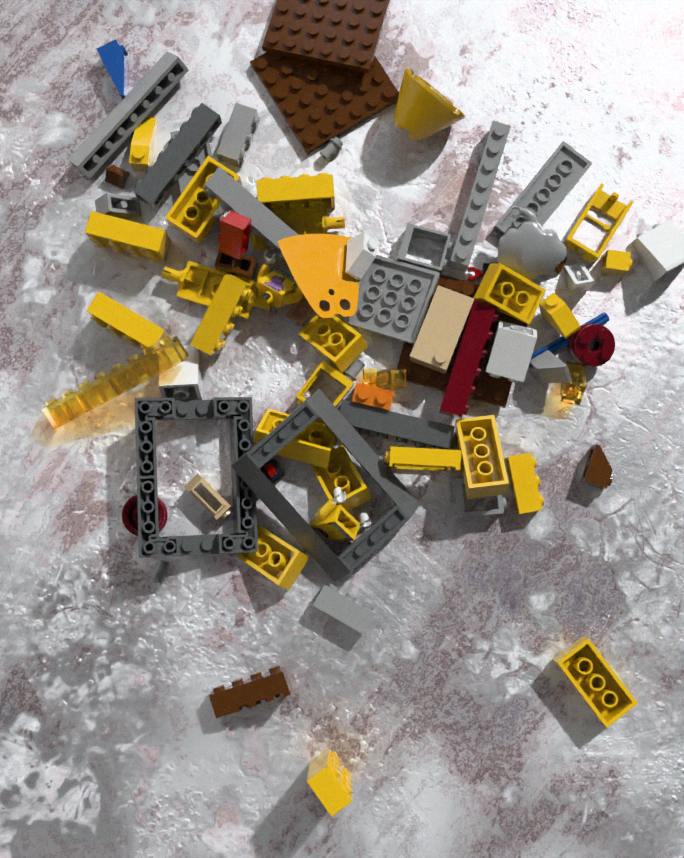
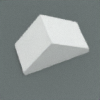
[564,262,594,294]

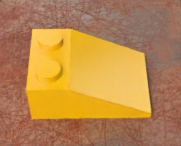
[474,263,546,325]
[298,307,368,373]
[310,445,372,512]
[238,524,310,590]

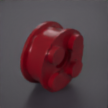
[569,324,615,367]
[122,495,168,536]

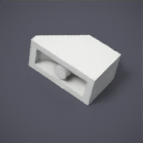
[345,232,377,280]

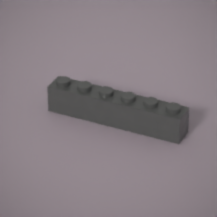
[133,103,222,210]
[339,400,455,450]

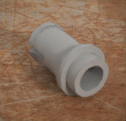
[320,137,343,161]
[344,358,366,382]
[150,559,169,585]

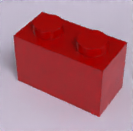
[218,211,252,260]

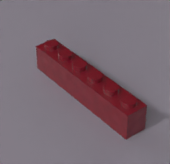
[439,300,498,419]

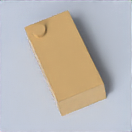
[410,285,474,374]

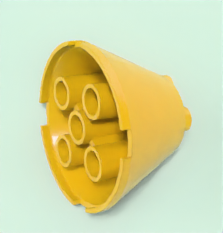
[394,67,466,142]

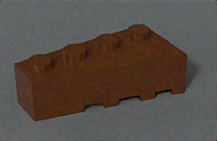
[209,665,293,718]

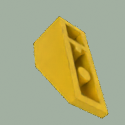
[129,117,157,172]

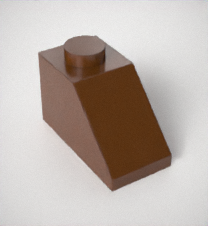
[580,444,613,489]

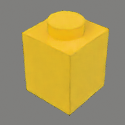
[601,249,633,276]

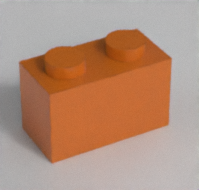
[352,383,394,411]

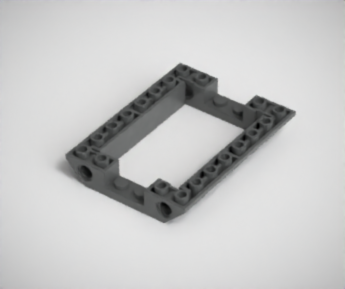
[231,388,420,582]
[134,397,258,558]

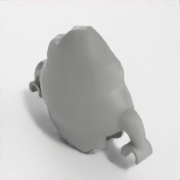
[497,206,567,281]

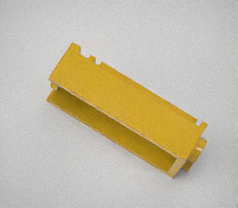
[563,183,634,263]
[384,446,462,472]

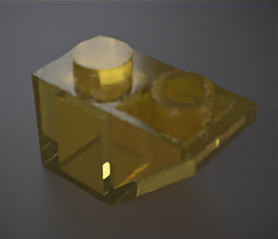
[363,369,406,390]

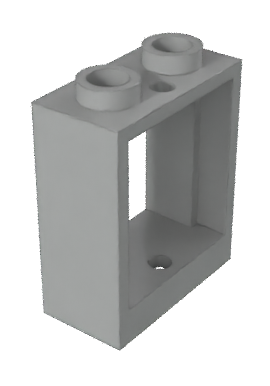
[397,223,453,273]
[451,478,507,518]

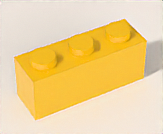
[505,453,544,514]

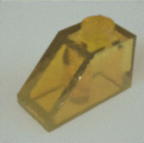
[560,361,587,405]

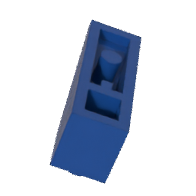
[96,39,128,100]

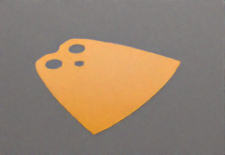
[277,234,359,318]

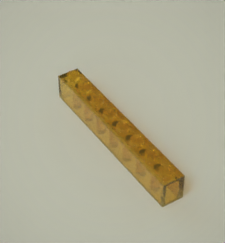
[42,335,189,430]

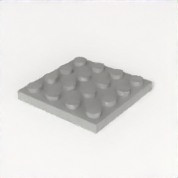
[344,255,440,345]

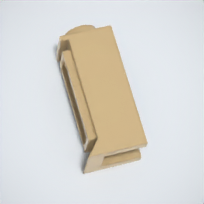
[184,473,233,520]

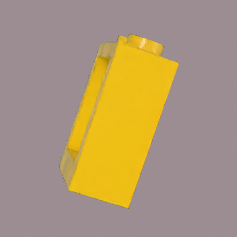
[295,360,354,421]

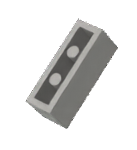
[216,103,260,167]
[313,583,375,635]

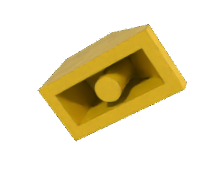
[539,293,581,339]

